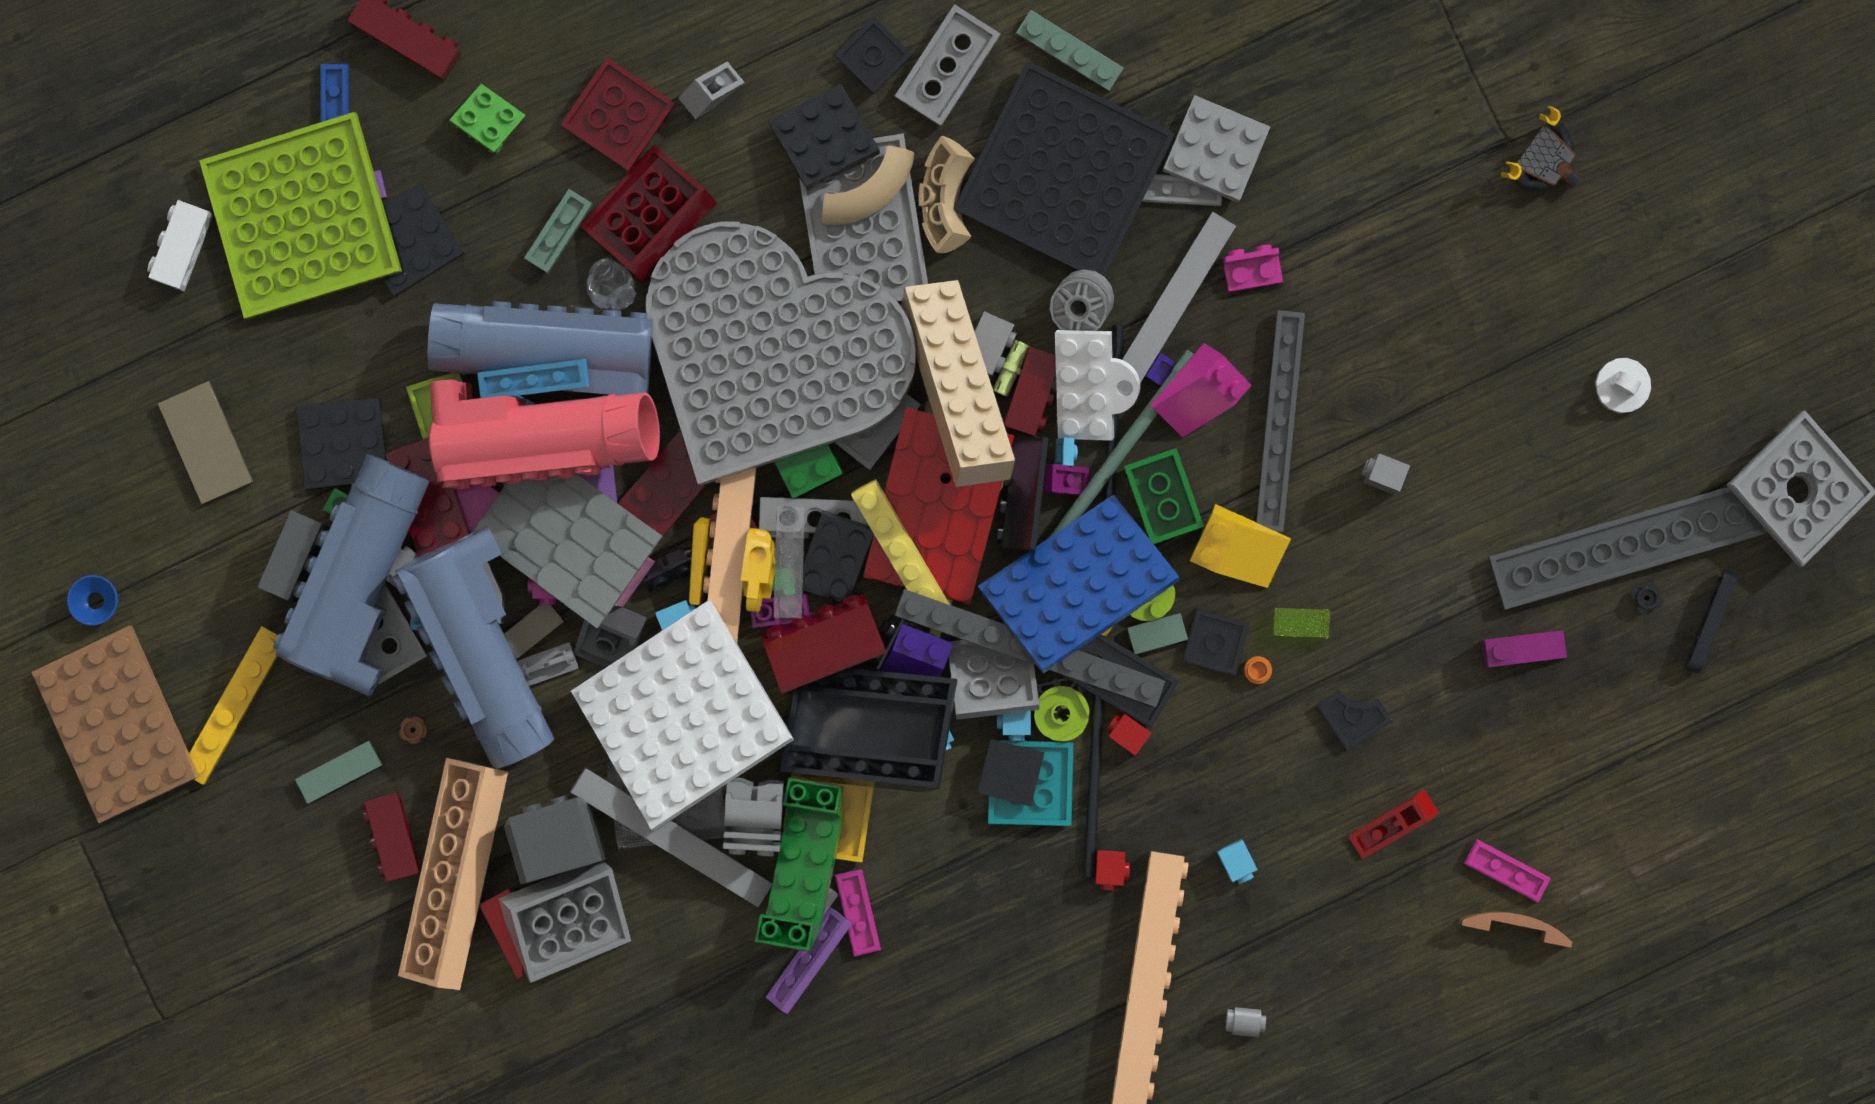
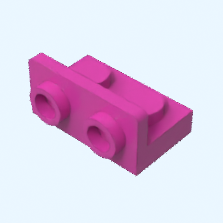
[1222,244,1283,292]

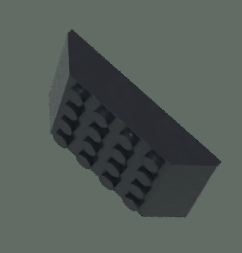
[780,668,957,792]

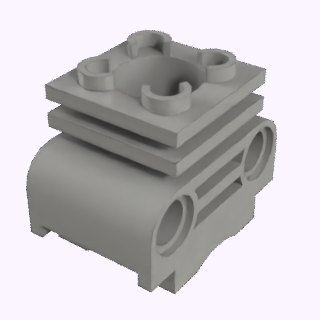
[723,778,784,856]

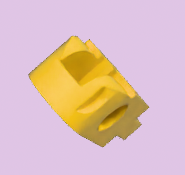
[740,528,777,612]

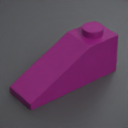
[1481,630,1567,668]

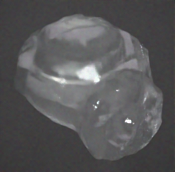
[586,258,636,311]

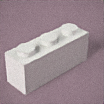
[147,200,213,291]

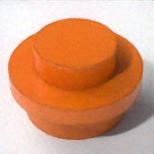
[1244,656,1272,684]

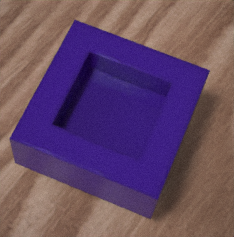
[1145,353,1176,387]

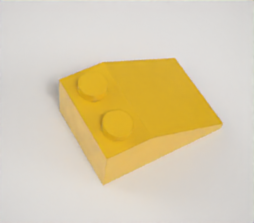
[1190,504,1291,588]

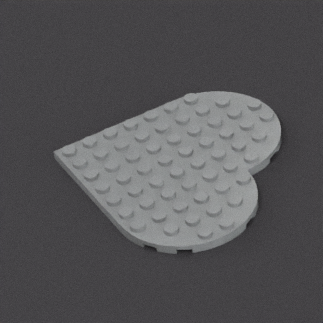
[646,222,916,486]

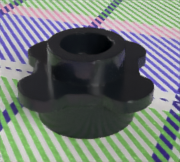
[1631,582,1663,614]

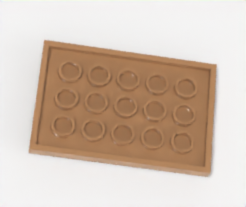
[32,626,199,823]

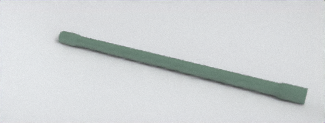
[1046,350,1194,540]

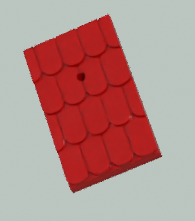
[863,408,1014,605]

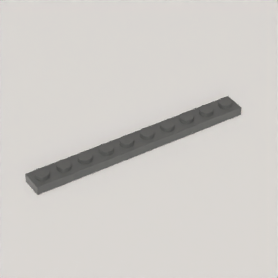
[894,589,1165,707]

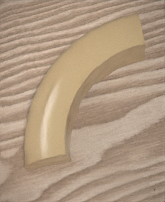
[919,136,975,253]
[822,146,915,225]

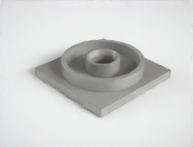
[1727,410,1875,567]

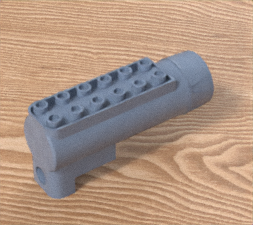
[427,301,654,395]
[273,454,430,696]
[392,526,554,769]

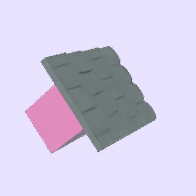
[472,472,663,628]

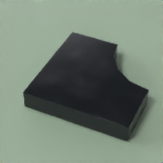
[1316,690,1393,752]

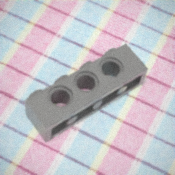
[759,497,868,539]

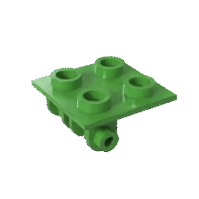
[449,84,526,154]

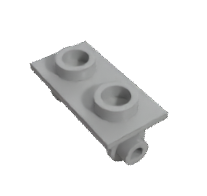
[518,642,579,686]

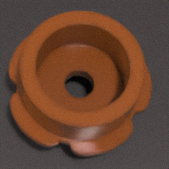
[399,716,427,744]

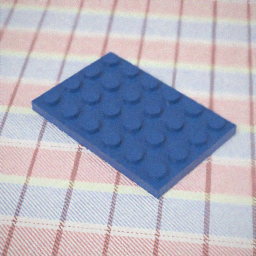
[978,494,1179,674]

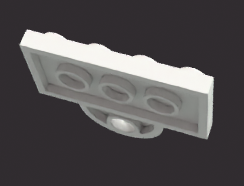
[1055,330,1140,440]

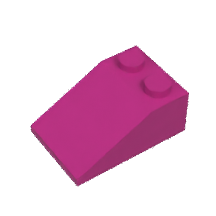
[1150,343,1252,438]

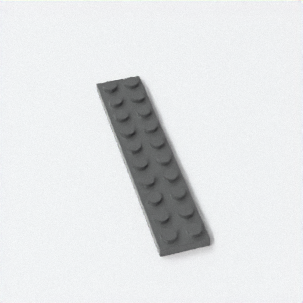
[1488,487,1768,610]

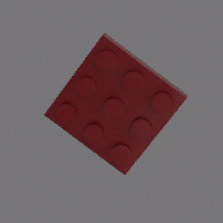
[560,57,676,172]

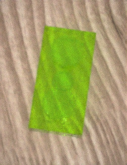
[1273,608,1330,638]

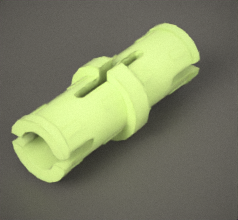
[993,340,1030,397]

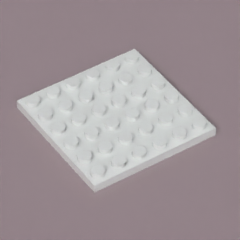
[571,600,794,831]

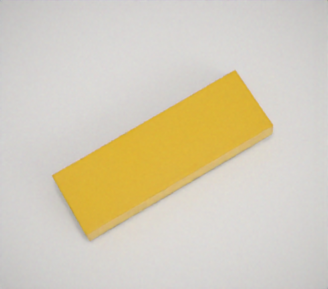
[689,517,711,605]

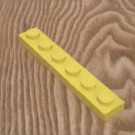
[851,479,950,636]

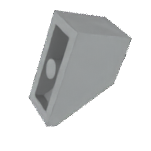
[679,62,745,119]

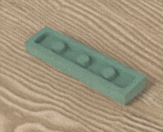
[1016,10,1124,92]

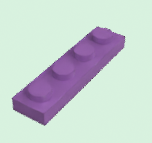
[766,907,852,1014]

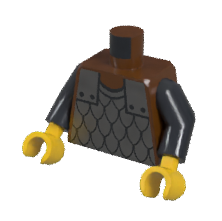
[1501,106,1582,191]

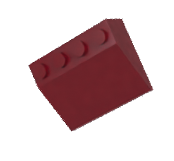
[580,145,718,284]
[761,594,886,693]

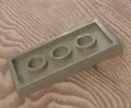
[158,381,254,505]

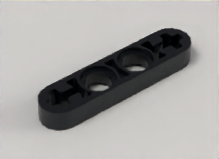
[1685,569,1738,673]

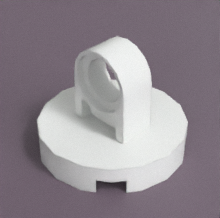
[1595,358,1651,413]

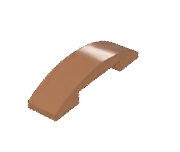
[1459,911,1572,948]

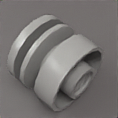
[1050,269,1114,331]

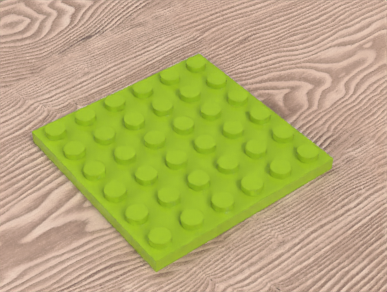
[199,112,402,319]

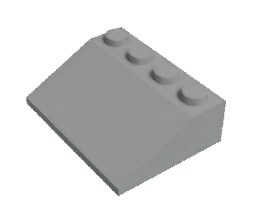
[499,861,631,983]

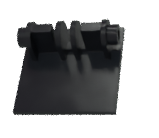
[866,615,911,670]

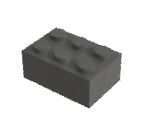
[258,511,330,602]

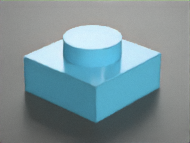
[1055,438,1078,466]

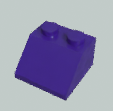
[877,624,953,677]

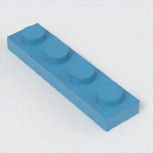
[477,359,590,398]

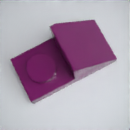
[1044,464,1089,495]

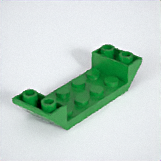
[755,778,843,952]

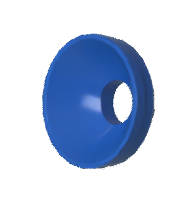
[67,575,119,626]

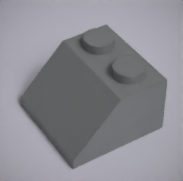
[574,605,647,668]

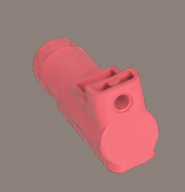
[429,379,660,490]

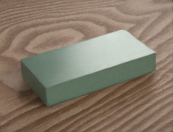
[1127,613,1188,655]

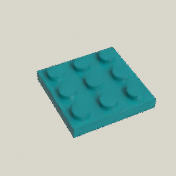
[988,741,1073,826]

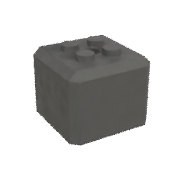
[504,795,608,884]

